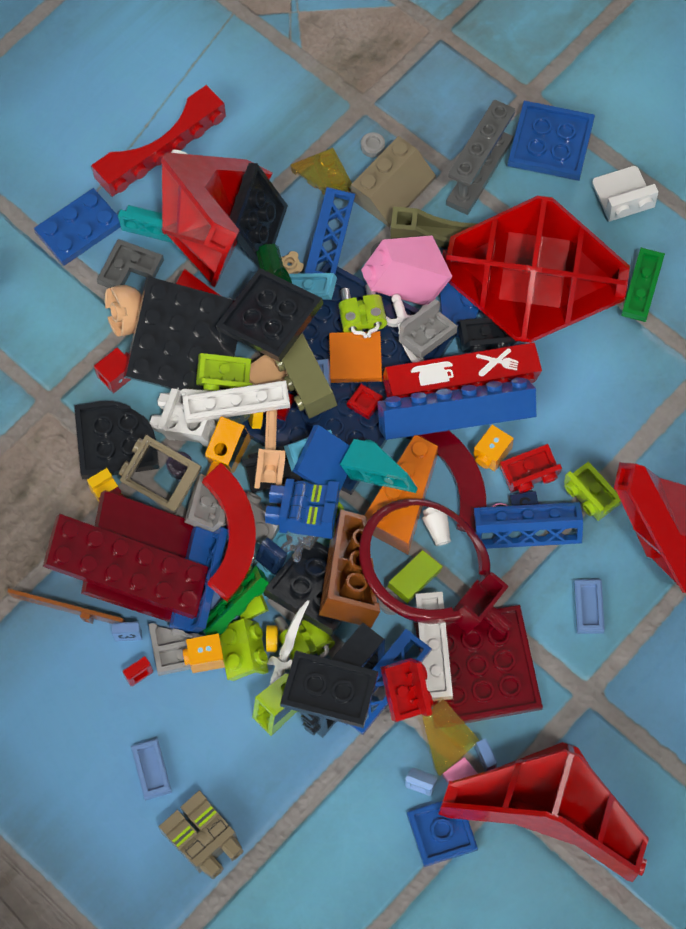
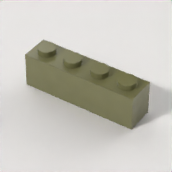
[274,333,337,418]

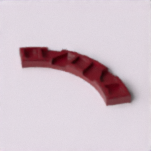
[406,430,487,534]

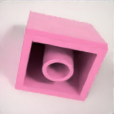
[361,236,452,306]

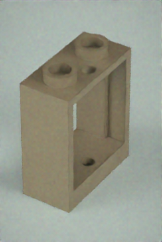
[119,435,202,513]

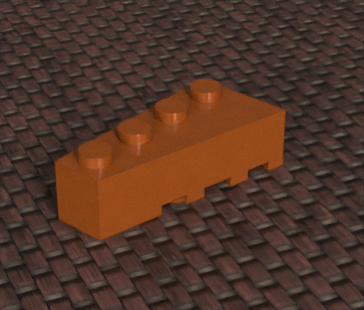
[319,510,380,628]

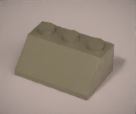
[351,136,436,227]

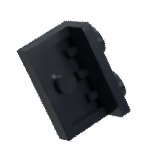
[457,317,518,353]

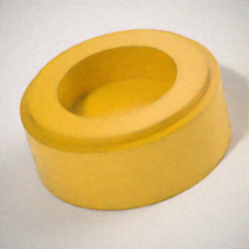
[266,625,278,652]

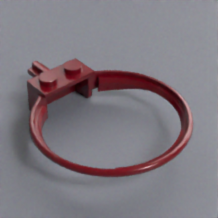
[359,498,513,635]

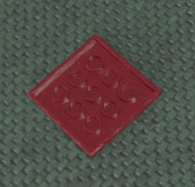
[81,490,195,622]
[414,605,543,729]

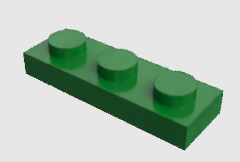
[621,247,665,322]
[203,566,269,636]

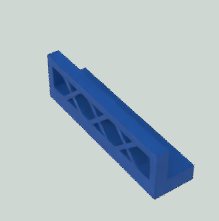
[304,187,355,274]
[474,502,583,549]
[169,526,228,634]
[345,629,432,735]

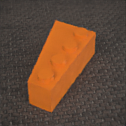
[364,435,438,555]

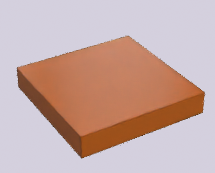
[329,331,382,383]

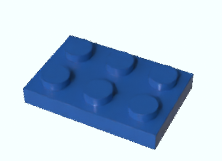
[34,188,121,266]

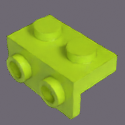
[196,353,253,391]
[564,461,622,521]
[219,618,269,681]

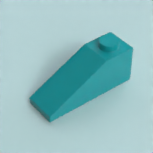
[340,439,418,493]

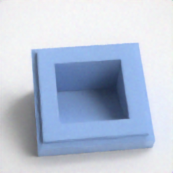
[405,768,437,796]

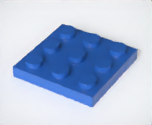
[508,100,595,181]

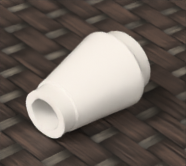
[422,507,451,546]

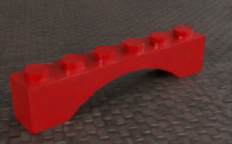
[91,85,226,197]

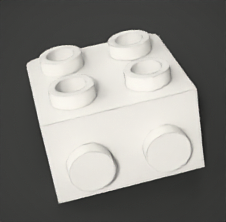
[592,166,658,222]

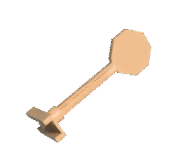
[249,355,289,489]

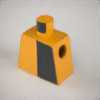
[205,416,251,476]

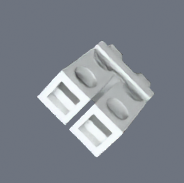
[150,388,220,447]

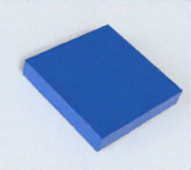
[293,425,350,493]
[407,801,478,867]

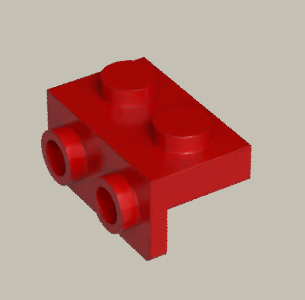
[499,444,562,494]
[380,658,433,722]

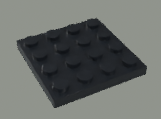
[124,276,238,391]

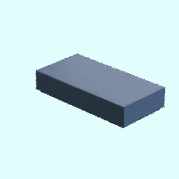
[574,579,605,634]
[131,739,172,801]

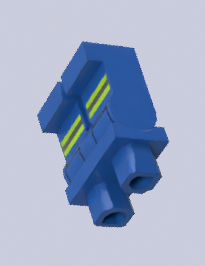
[265,479,339,539]

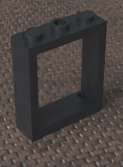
[300,623,385,738]

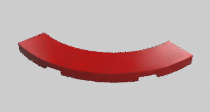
[202,463,256,602]

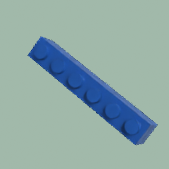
[378,378,537,440]

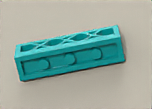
[118,205,175,244]

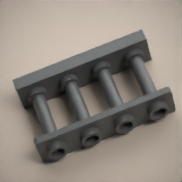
[446,100,515,215]

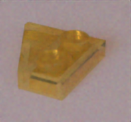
[291,148,352,198]
[422,698,480,776]

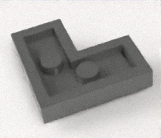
[97,239,164,288]

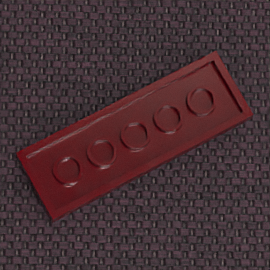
[42,514,208,619]

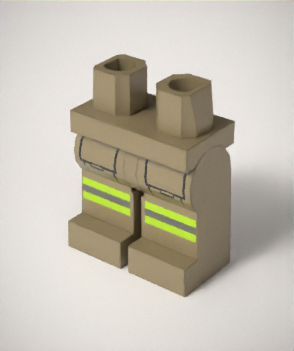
[158,790,244,879]

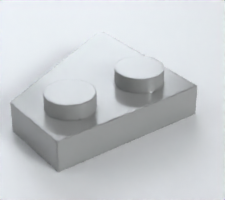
[148,623,204,676]

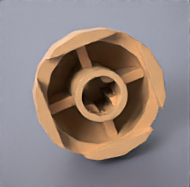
[105,285,142,336]

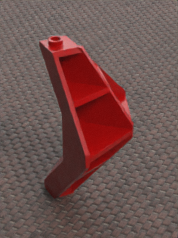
[161,152,273,287]
[442,195,630,343]
[613,462,686,593]
[439,742,649,882]

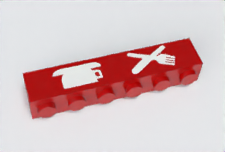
[382,342,542,398]

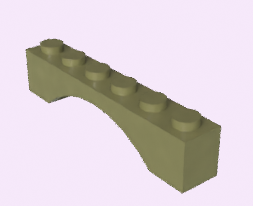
[391,207,478,248]

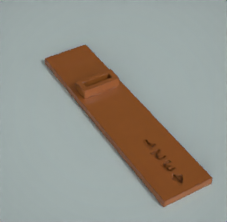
[7,588,126,624]

